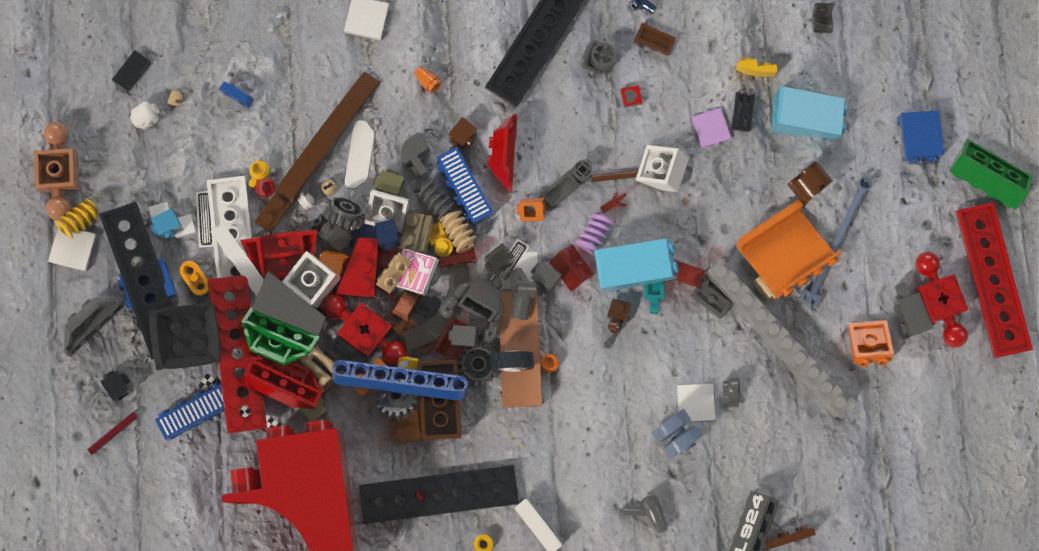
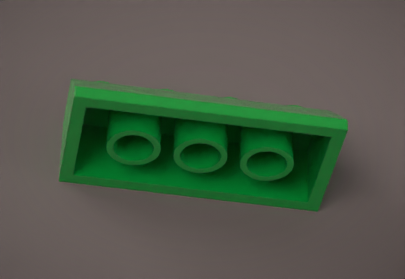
[949,138,1033,210]

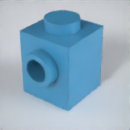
[150,208,183,239]

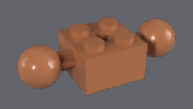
[34,122,79,221]

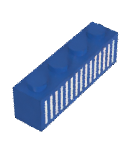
[435,146,493,226]
[155,381,224,441]

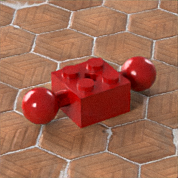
[914,252,969,348]
[321,294,407,366]

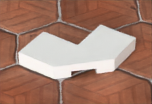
[148,202,196,239]

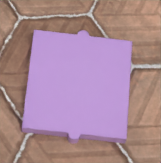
[691,108,731,148]

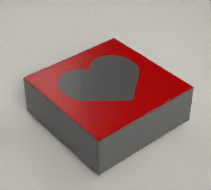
[620,85,643,108]

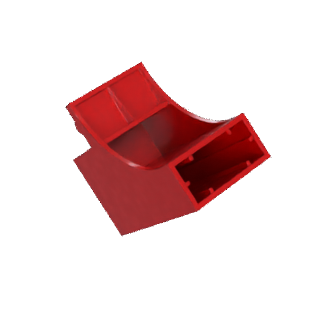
[222,420,359,551]

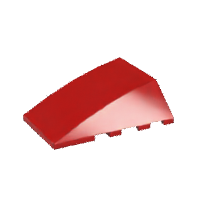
[240,230,317,281]

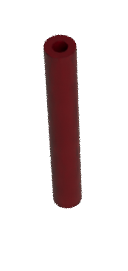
[87,411,138,455]

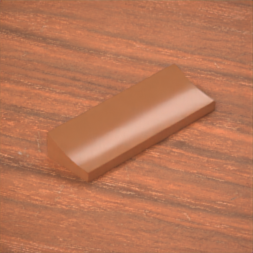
[499,289,542,408]

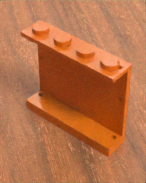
[736,199,842,299]

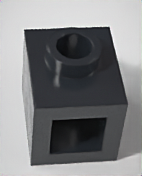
[100,371,133,402]

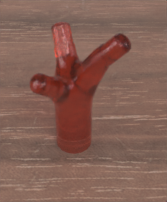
[600,192,627,214]

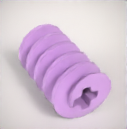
[575,212,614,255]

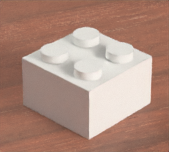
[282,251,341,308]

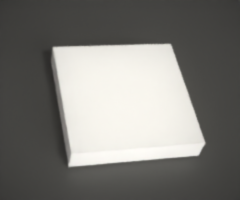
[344,0,389,41]
[48,229,97,272]

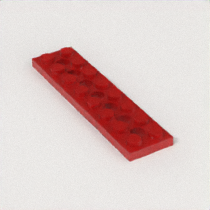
[955,202,1033,359]
[207,275,267,434]

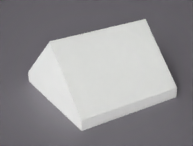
[365,190,410,233]

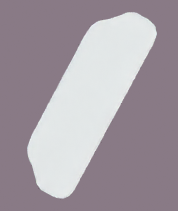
[345,120,374,189]

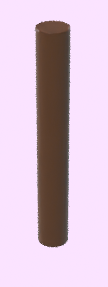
[591,170,648,182]

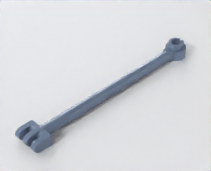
[798,176,873,310]

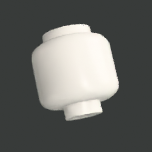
[130,101,160,129]

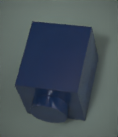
[375,219,401,251]

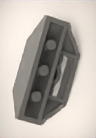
[64,298,125,357]

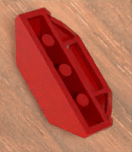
[487,114,517,193]
[243,356,323,409]

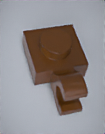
[607,299,632,334]

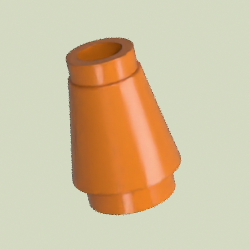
[414,66,442,93]

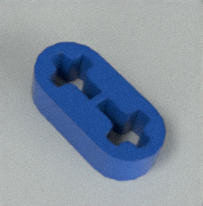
[219,81,254,108]

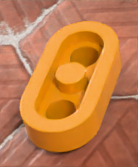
[180,261,209,296]

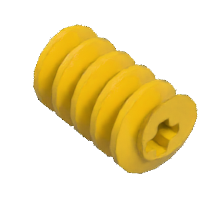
[55,199,98,239]

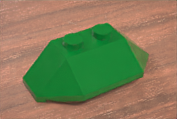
[241,307,320,365]

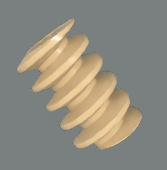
[440,210,476,254]

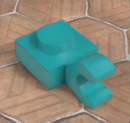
[644,281,664,314]

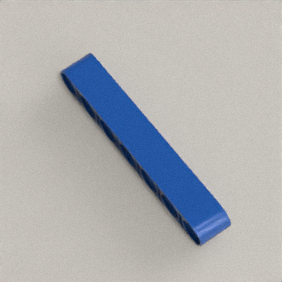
[332,360,468,400]

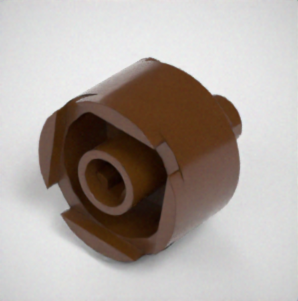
[787,161,833,205]

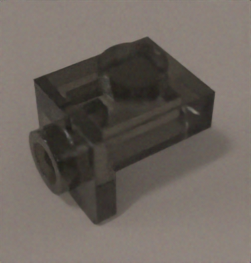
[812,3,834,33]

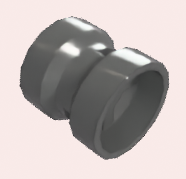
[573,160,592,183]

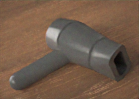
[619,495,668,534]

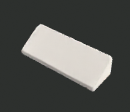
[515,499,562,551]

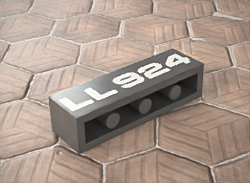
[729,491,780,551]

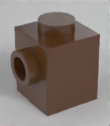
[448,117,477,150]

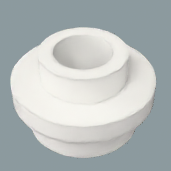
[298,193,315,210]

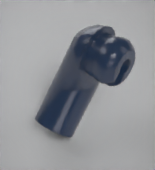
[629,0,657,14]

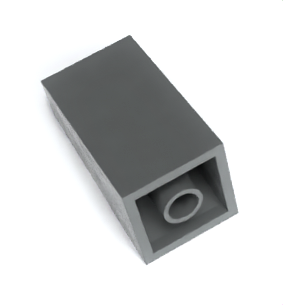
[252,271,328,335]

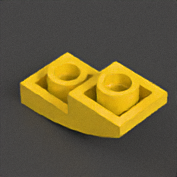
[736,57,778,77]

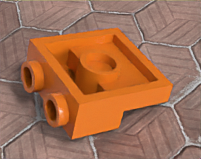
[848,320,894,367]

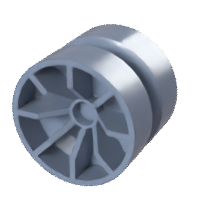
[651,409,703,459]

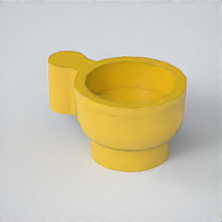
[249,160,271,189]

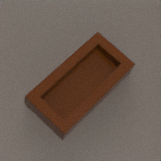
[634,23,676,56]

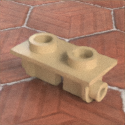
[376,253,412,294]

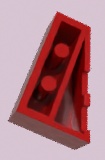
[336,238,379,299]

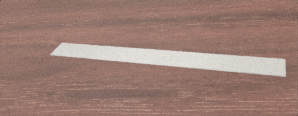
[211,223,264,296]

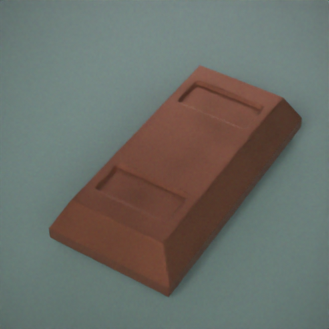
[391,289,422,321]

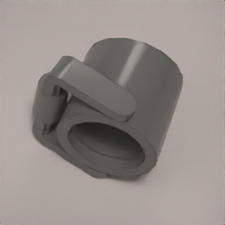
[582,40,616,75]

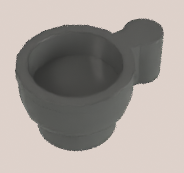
[723,378,740,407]

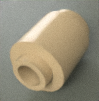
[753,276,777,301]

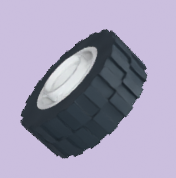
[490,351,534,372]

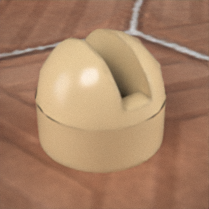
[167,89,183,106]
[321,180,337,196]

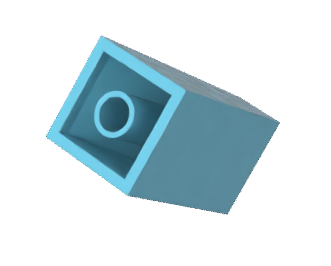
[771,86,847,140]
[594,239,679,292]

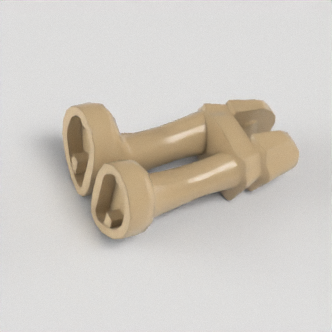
[296,345,344,392]

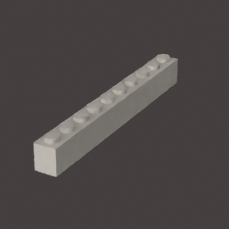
[705,259,853,418]

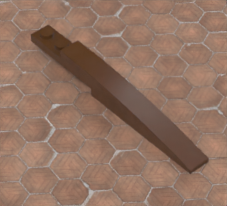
[255,71,380,234]

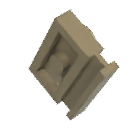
[399,212,435,254]

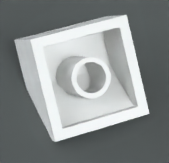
[636,145,689,192]

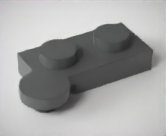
[690,273,732,319]

